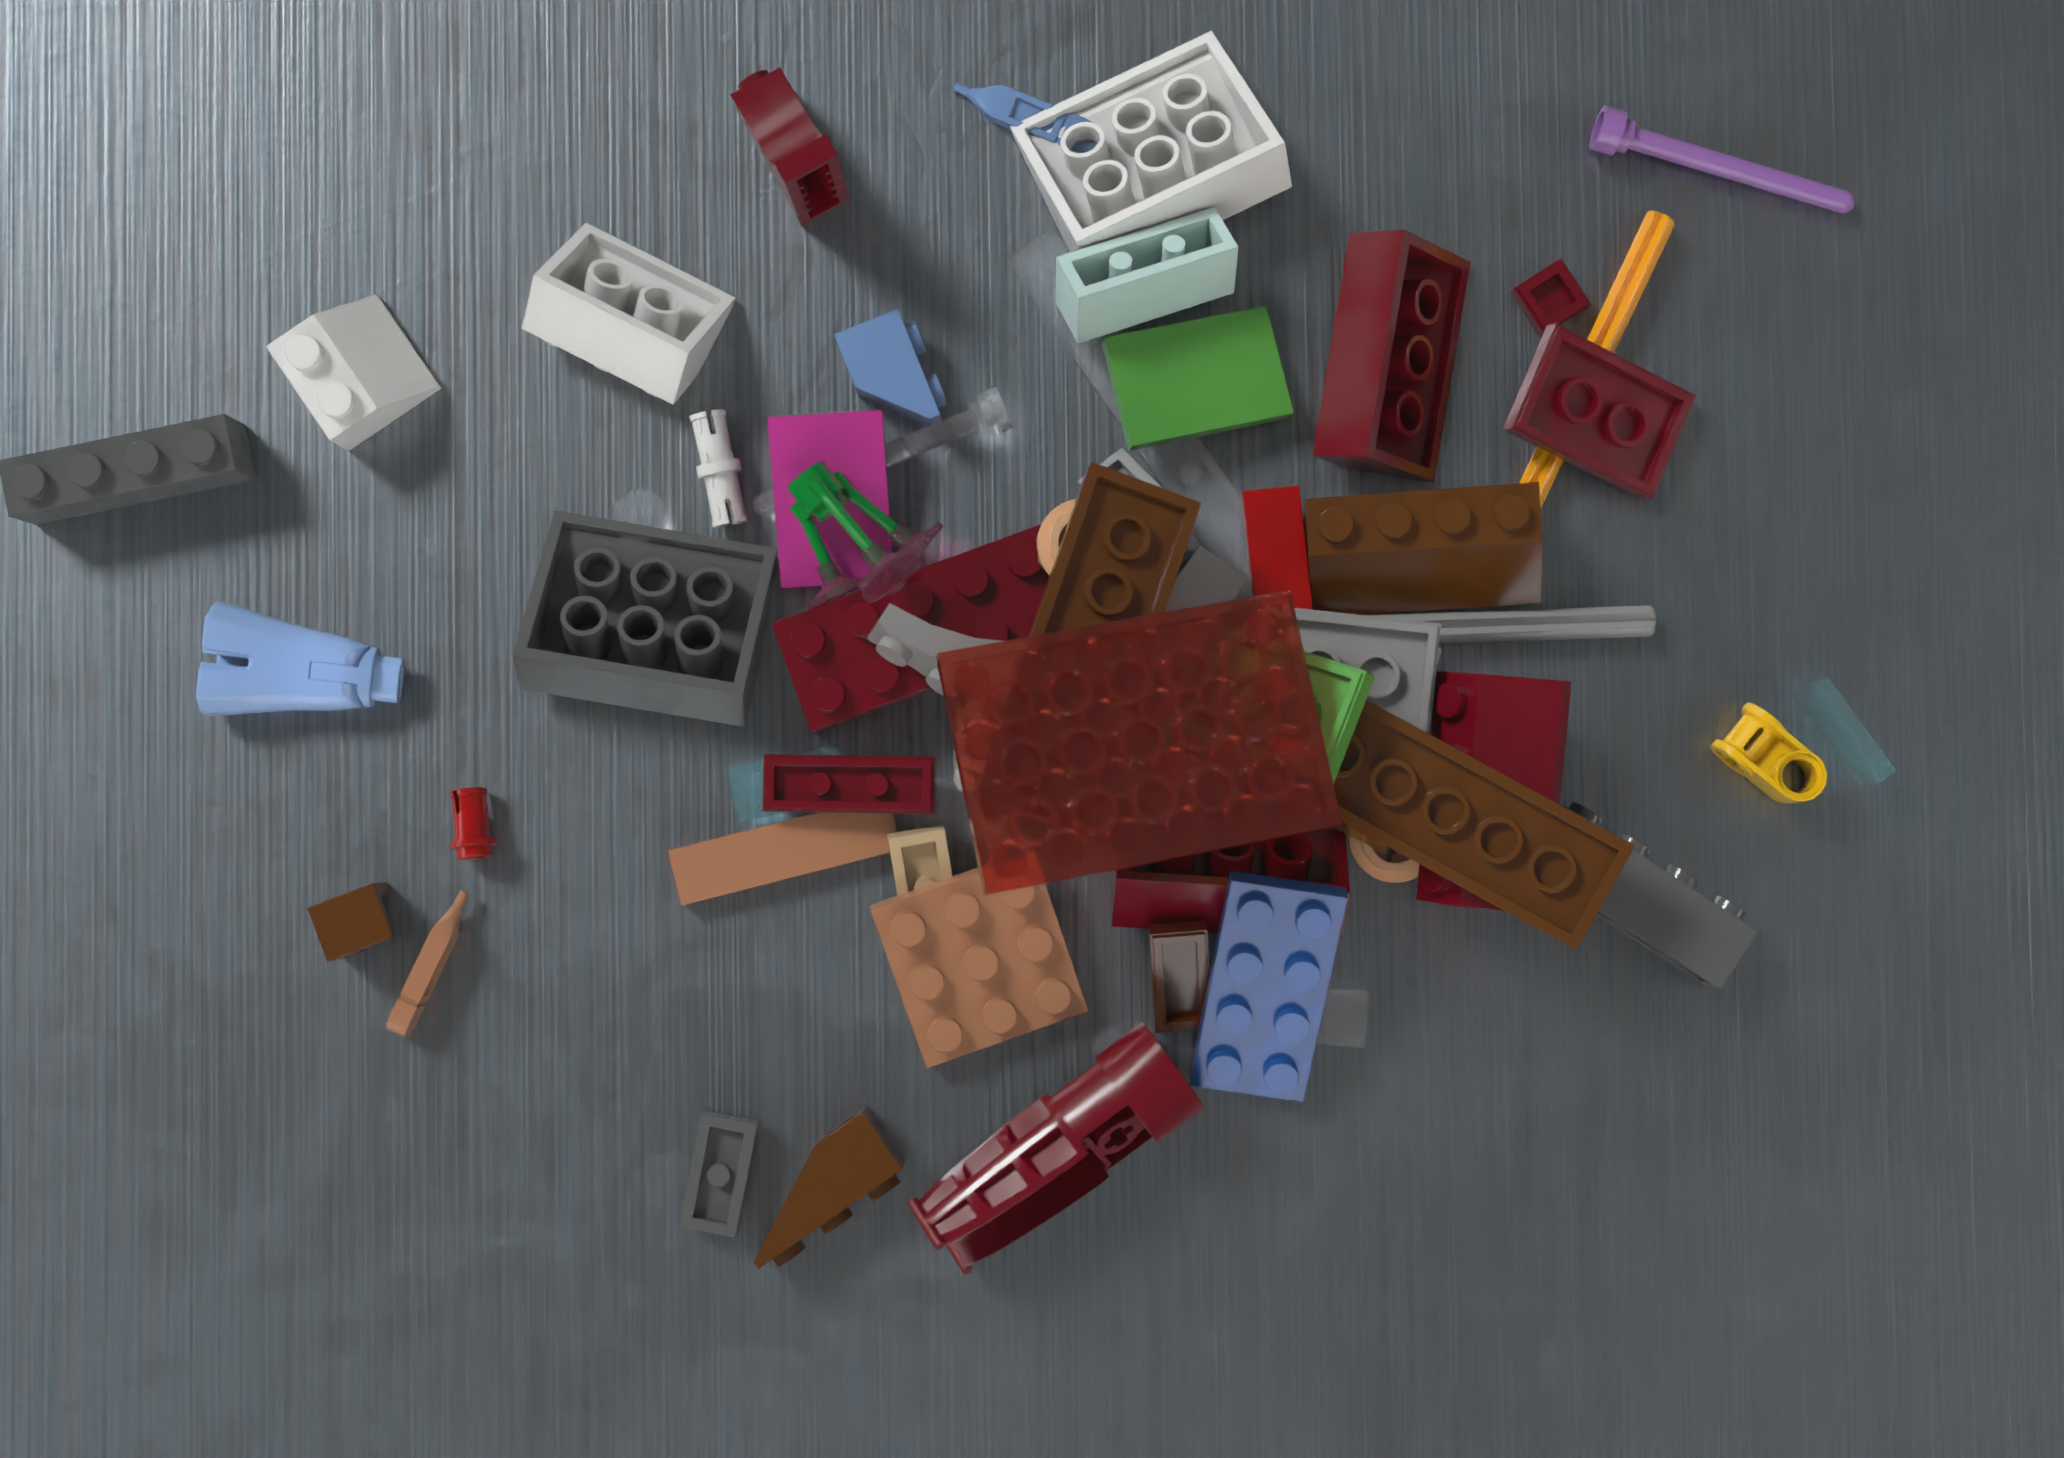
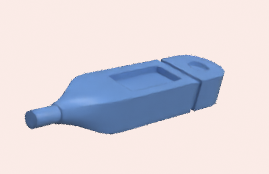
[953,82,1096,152]

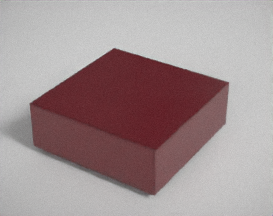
[1510,258,1592,339]

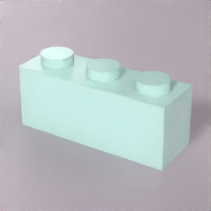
[1056,207,1239,343]

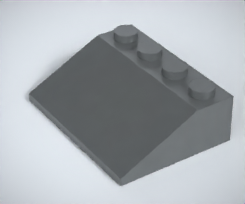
[513,510,778,727]

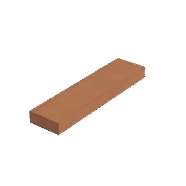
[668,813,899,906]

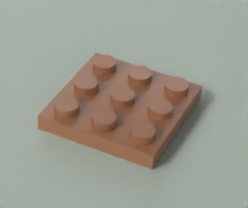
[869,849,1088,1068]

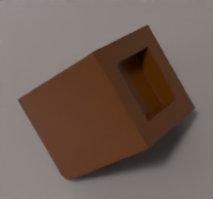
[308,882,394,962]

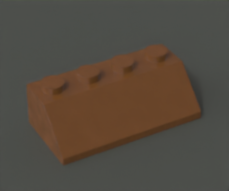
[1305,482,1543,615]

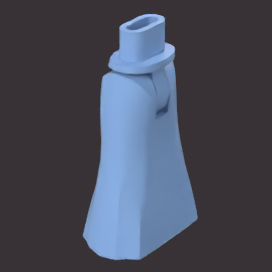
[196,602,405,716]

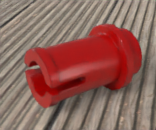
[449,787,497,860]

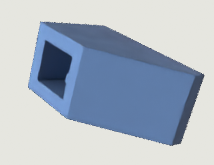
[834,309,948,428]

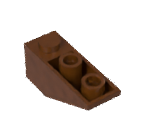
[754,1105,905,1269]

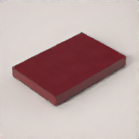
[1503,324,1696,499]

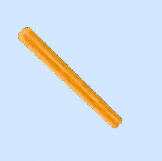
[1519,210,1675,508]

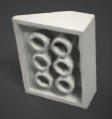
[1010,31,1292,252]

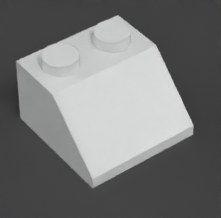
[266,294,442,451]

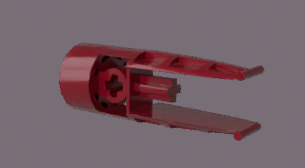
[908,1021,1206,1275]

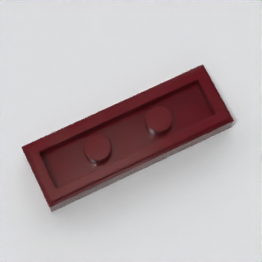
[762,754,937,814]

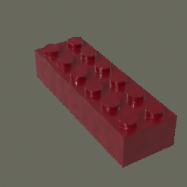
[771,524,1065,734]

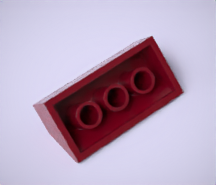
[1313,229,1471,482]
[1416,671,1572,912]
[1112,797,1350,940]

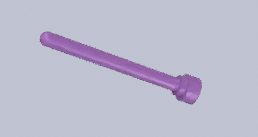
[1589,105,1855,213]

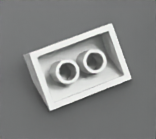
[521,223,735,405]

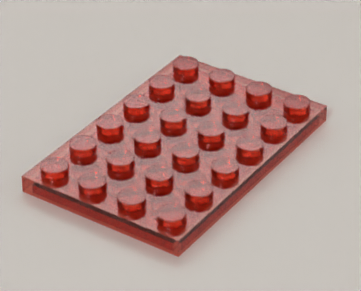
[936,590,1342,896]

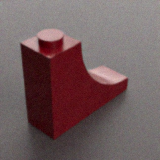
[730,67,850,227]

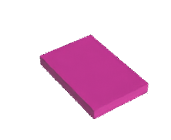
[767,409,895,588]

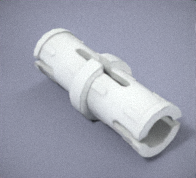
[689,409,749,528]

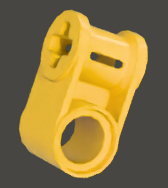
[1710,702,1827,804]

